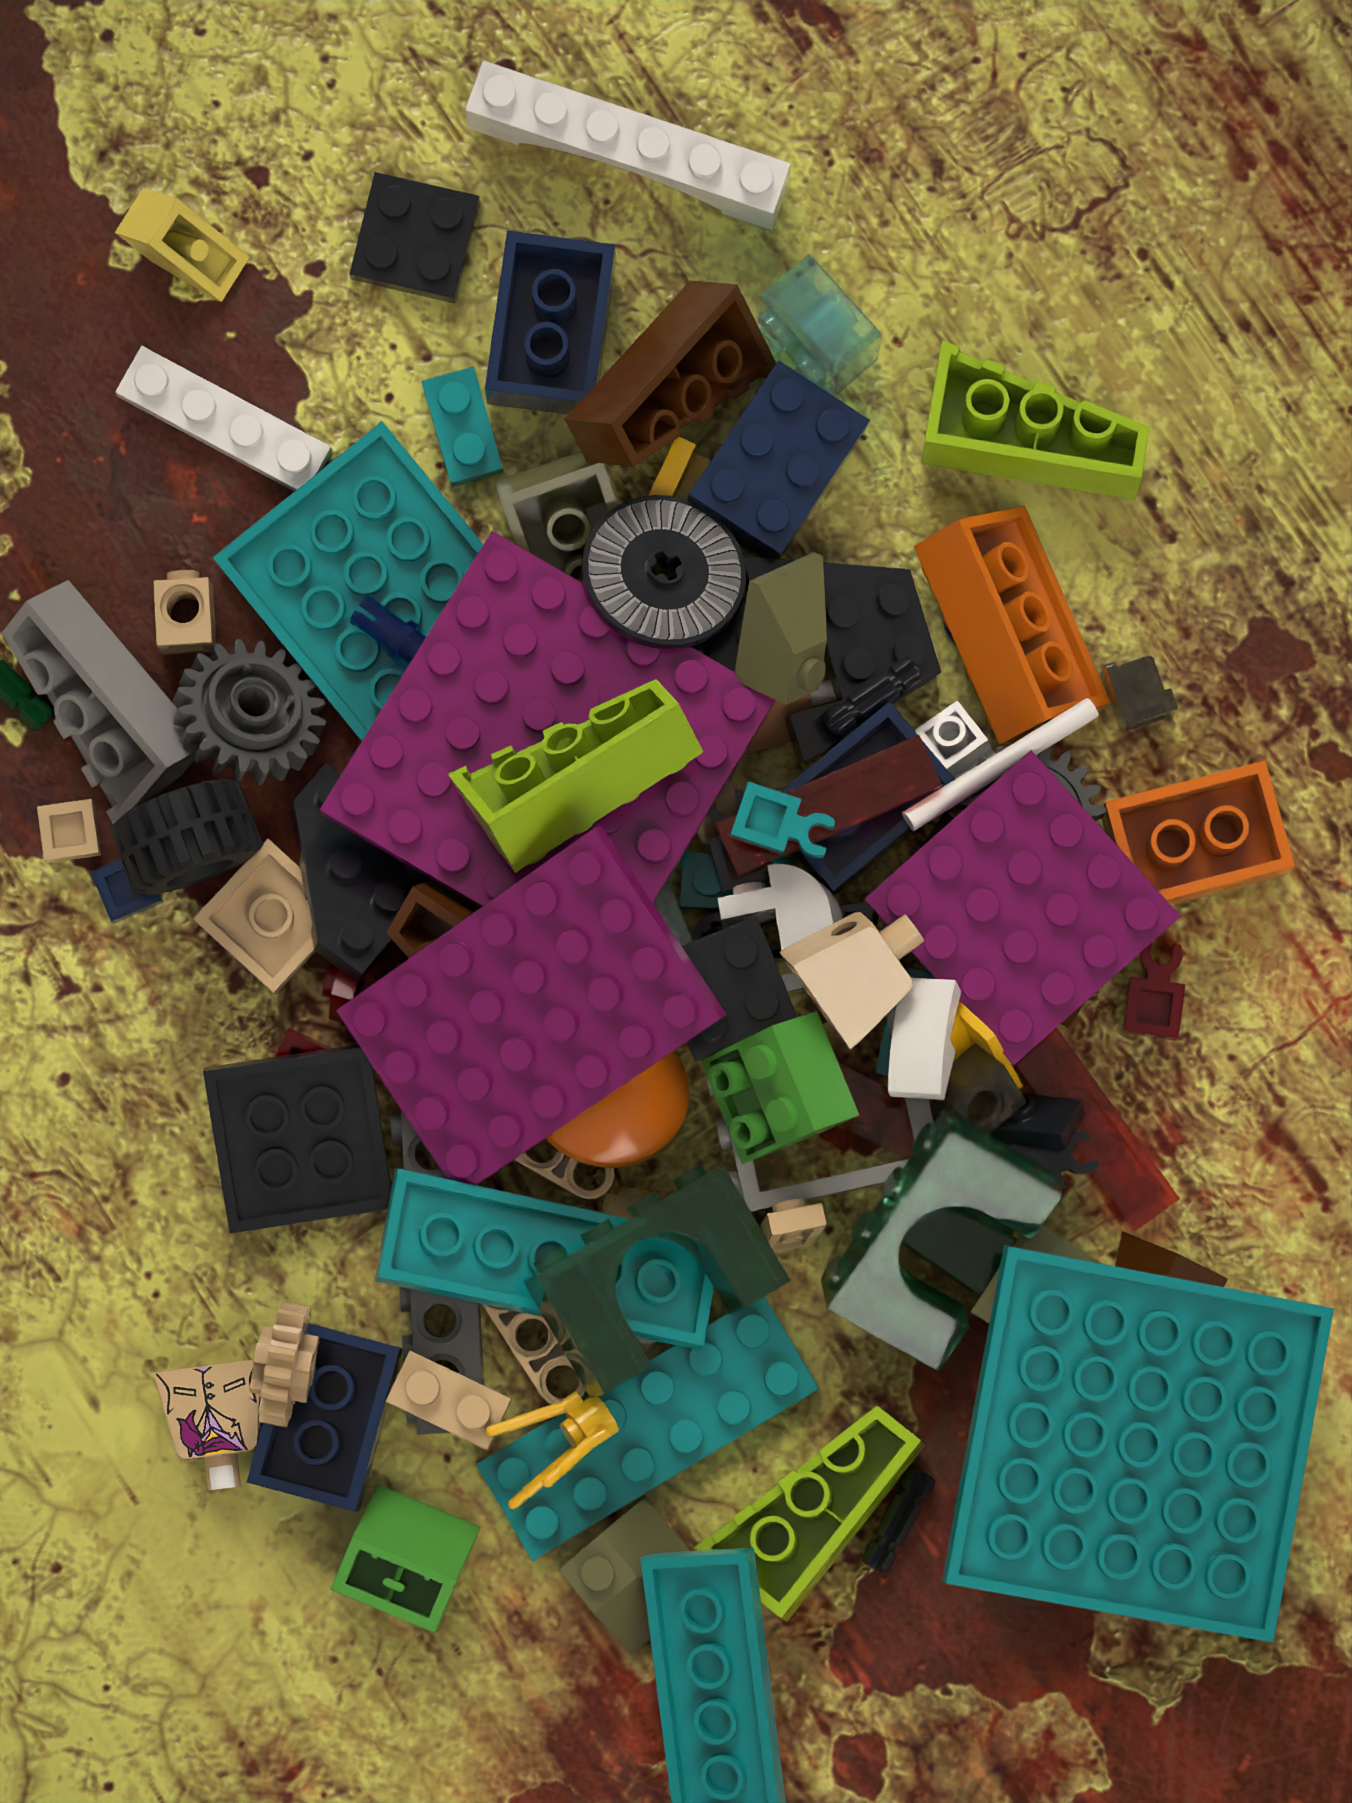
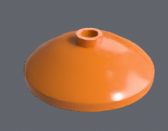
[546,1051,689,1168]

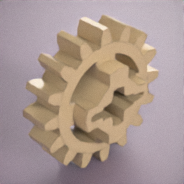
[249,1302,319,1427]

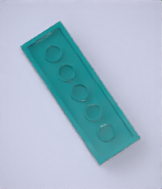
[374,1169,721,1350]
[476,1293,819,1561]
[640,1548,786,1803]

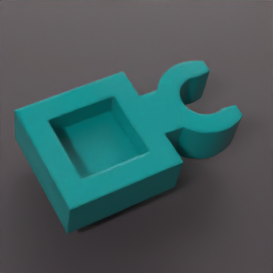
[730,781,836,858]

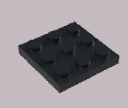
[203,1044,392,1234]

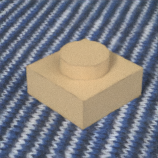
[37,799,101,863]

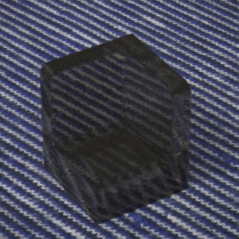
[1100,656,1178,734]

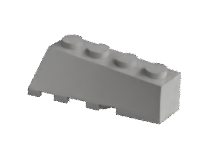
[2,580,200,824]

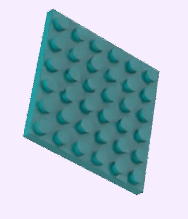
[942,1245,1334,1643]

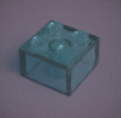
[758,254,882,397]

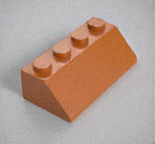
[914,505,1111,745]

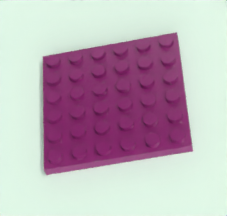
[320,531,776,908]

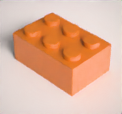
[1102,760,1295,905]

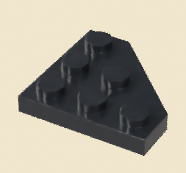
[290,763,432,983]

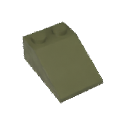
[495,451,618,584]

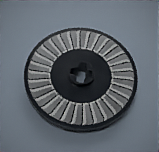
[581,495,746,649]

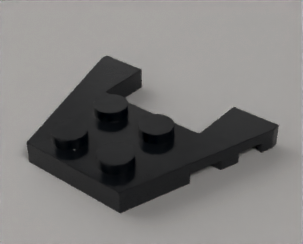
[744,556,941,765]

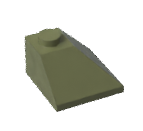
[734,552,827,705]
[558,1497,689,1655]

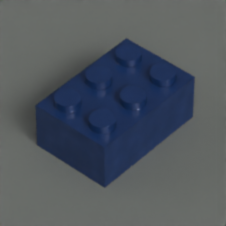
[485,230,616,415]
[687,360,870,559]
[780,701,955,896]
[247,1323,403,1512]

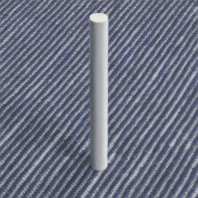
[902,698,1099,831]

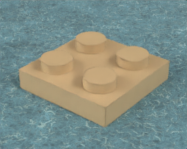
[193,839,316,995]

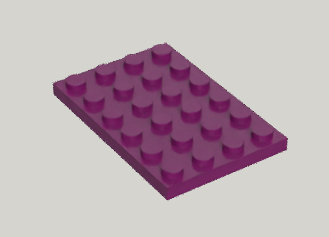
[336,826,727,1186]

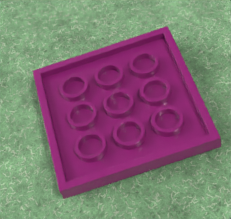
[864,750,1181,1066]

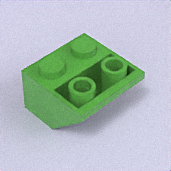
[701,1011,859,1164]
[330,1484,481,1633]

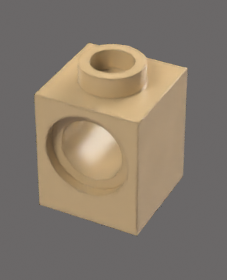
[153,570,216,655]

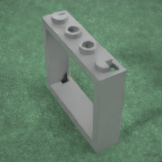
[705,973,944,1214]

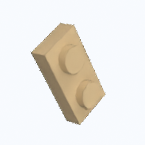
[754,1198,827,1256]
[386,1351,512,1450]

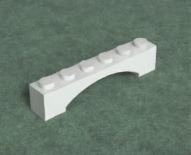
[465,60,791,230]

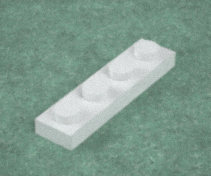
[115,346,332,492]

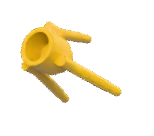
[485,1391,619,1509]

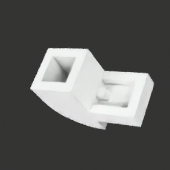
[718,864,842,950]

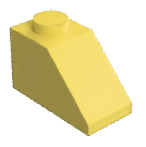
[115,187,250,302]

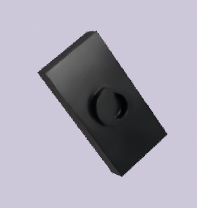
[960,1089,1086,1150]

